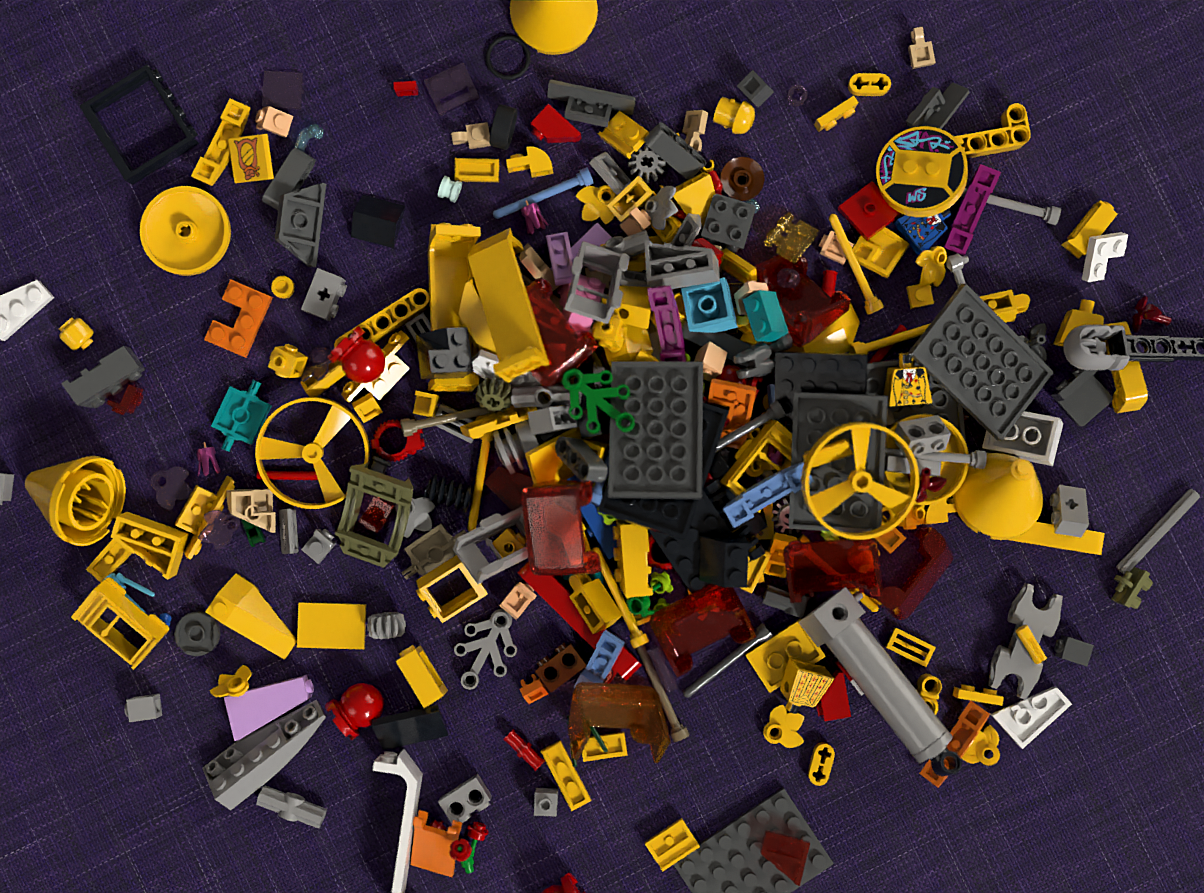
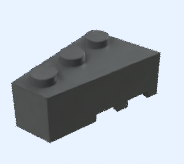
[61,346,146,408]

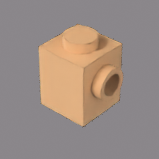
[694,341,728,382]

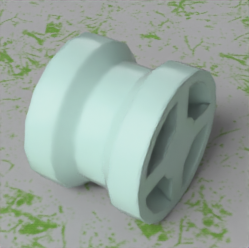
[438,176,462,203]

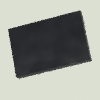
[372,705,448,750]

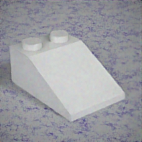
[982,411,1063,466]

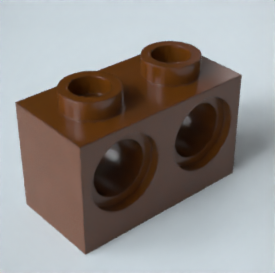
[535,642,587,692]

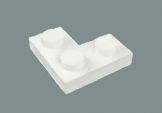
[1082,232,1128,282]

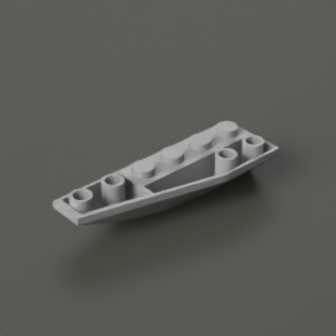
[202,700,326,810]

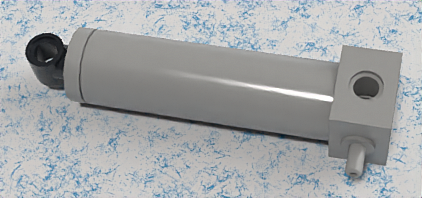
[798,587,962,776]

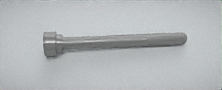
[961,188,1061,225]
[885,448,987,469]

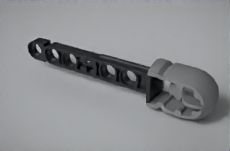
[1063,325,1204,370]

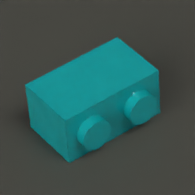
[742,290,789,342]

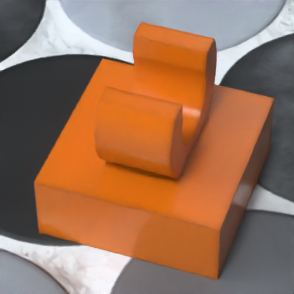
[520,674,548,704]

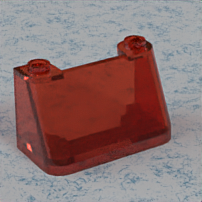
[754,249,851,347]
[526,277,599,386]
[521,479,601,576]
[867,527,953,620]
[783,538,883,603]
[650,584,757,677]

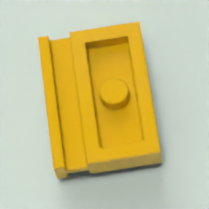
[598,111,649,159]
[645,818,700,872]

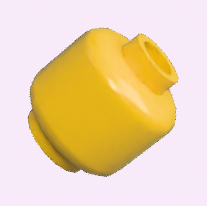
[59,317,93,350]

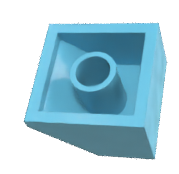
[681,277,738,333]

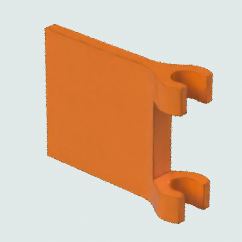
[410,810,462,877]

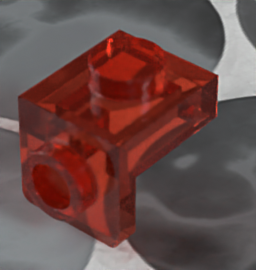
[106,384,144,415]
[359,496,396,533]

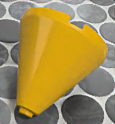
[510,0,598,55]
[952,453,1043,540]
[25,456,126,546]

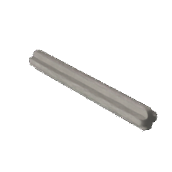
[1116,489,1200,574]

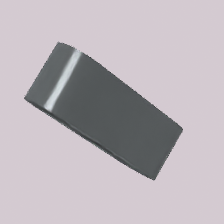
[644,122,706,180]
[262,147,316,211]
[555,436,608,482]

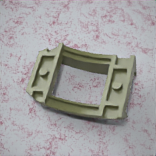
[335,463,413,568]

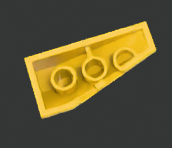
[205,573,297,659]

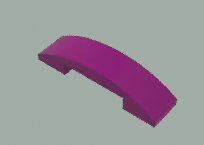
[944,164,1001,256]
[647,285,686,362]

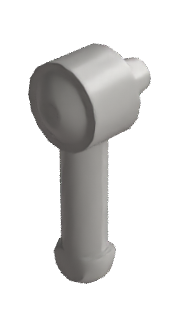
[946,253,969,288]

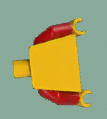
[653,160,722,228]

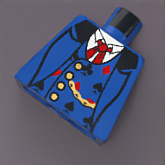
[894,209,951,256]

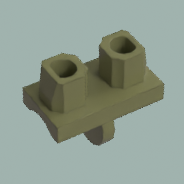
[1111,567,1153,609]

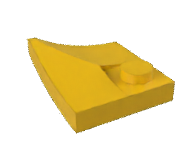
[852,227,910,278]

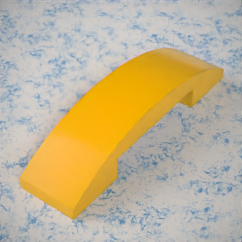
[191,99,251,186]

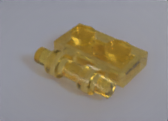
[764,212,819,263]

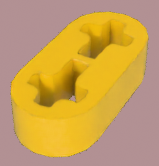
[848,73,891,96]
[808,742,835,786]

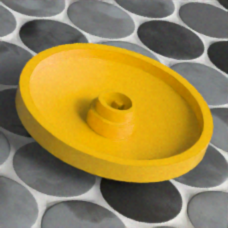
[140,186,231,276]

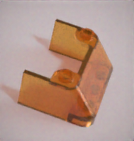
[568,682,671,763]

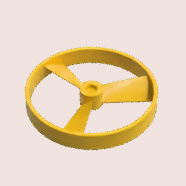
[255,397,370,509]
[801,422,919,539]

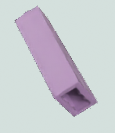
[224,675,314,741]

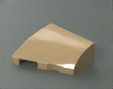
[519,243,560,295]
[226,488,275,533]

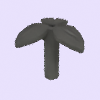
[1019,323,1047,362]

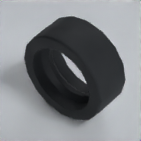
[489,104,517,150]

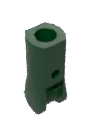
[240,518,266,547]

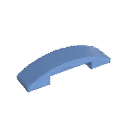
[723,462,814,528]
[574,630,624,700]

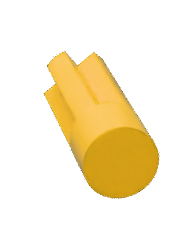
[1015,625,1047,664]

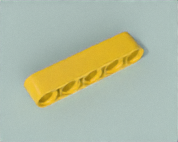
[334,288,430,348]
[1007,522,1105,555]

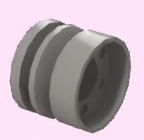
[493,419,540,475]

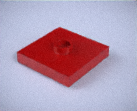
[838,181,901,241]

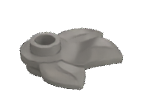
[645,186,678,230]
[395,497,435,538]

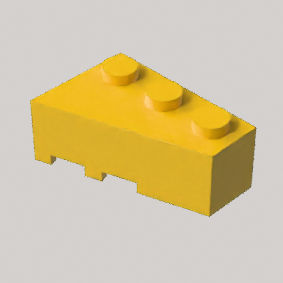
[111,512,189,580]
[613,520,653,598]

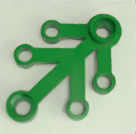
[562,369,635,434]

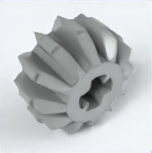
[628,145,666,183]
[367,612,406,639]

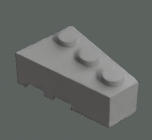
[644,240,720,289]

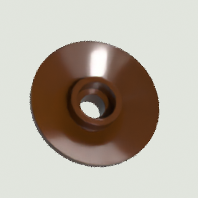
[720,157,765,201]

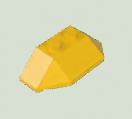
[458,277,497,355]
[782,302,860,354]
[596,312,654,368]

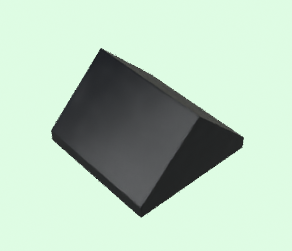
[351,195,406,249]

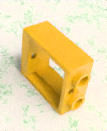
[416,555,488,623]
[396,645,448,708]

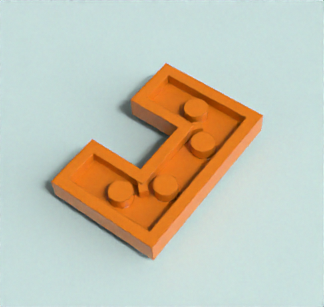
[204,279,273,358]
[707,378,757,449]

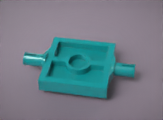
[211,380,272,452]

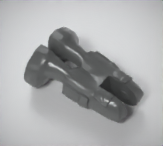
[733,333,793,379]

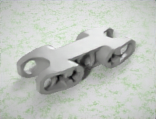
[988,583,1063,700]

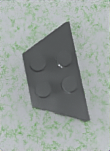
[275,183,326,268]

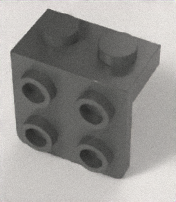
[700,194,756,253]
[1051,368,1113,427]

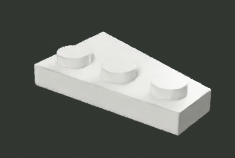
[0,280,54,341]
[472,350,548,388]

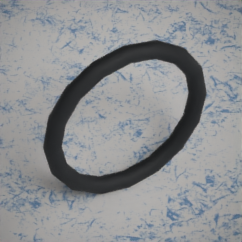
[486,35,531,80]

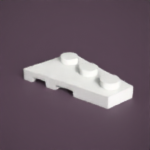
[990,686,1072,749]

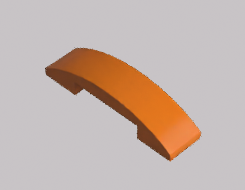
[919,700,990,788]

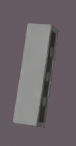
[884,456,941,476]

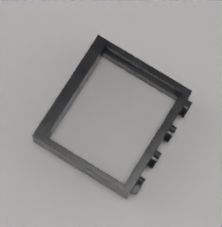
[79,64,199,185]

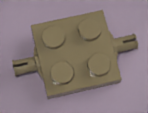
[401,523,466,580]

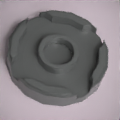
[174,611,221,656]

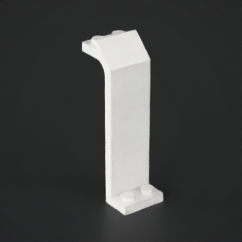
[373,749,423,893]

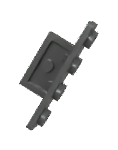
[547,80,636,127]
[906,83,970,129]

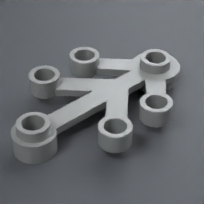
[454,609,518,690]

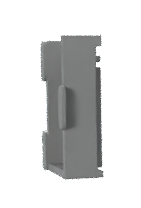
[564,241,630,324]
[453,506,550,585]

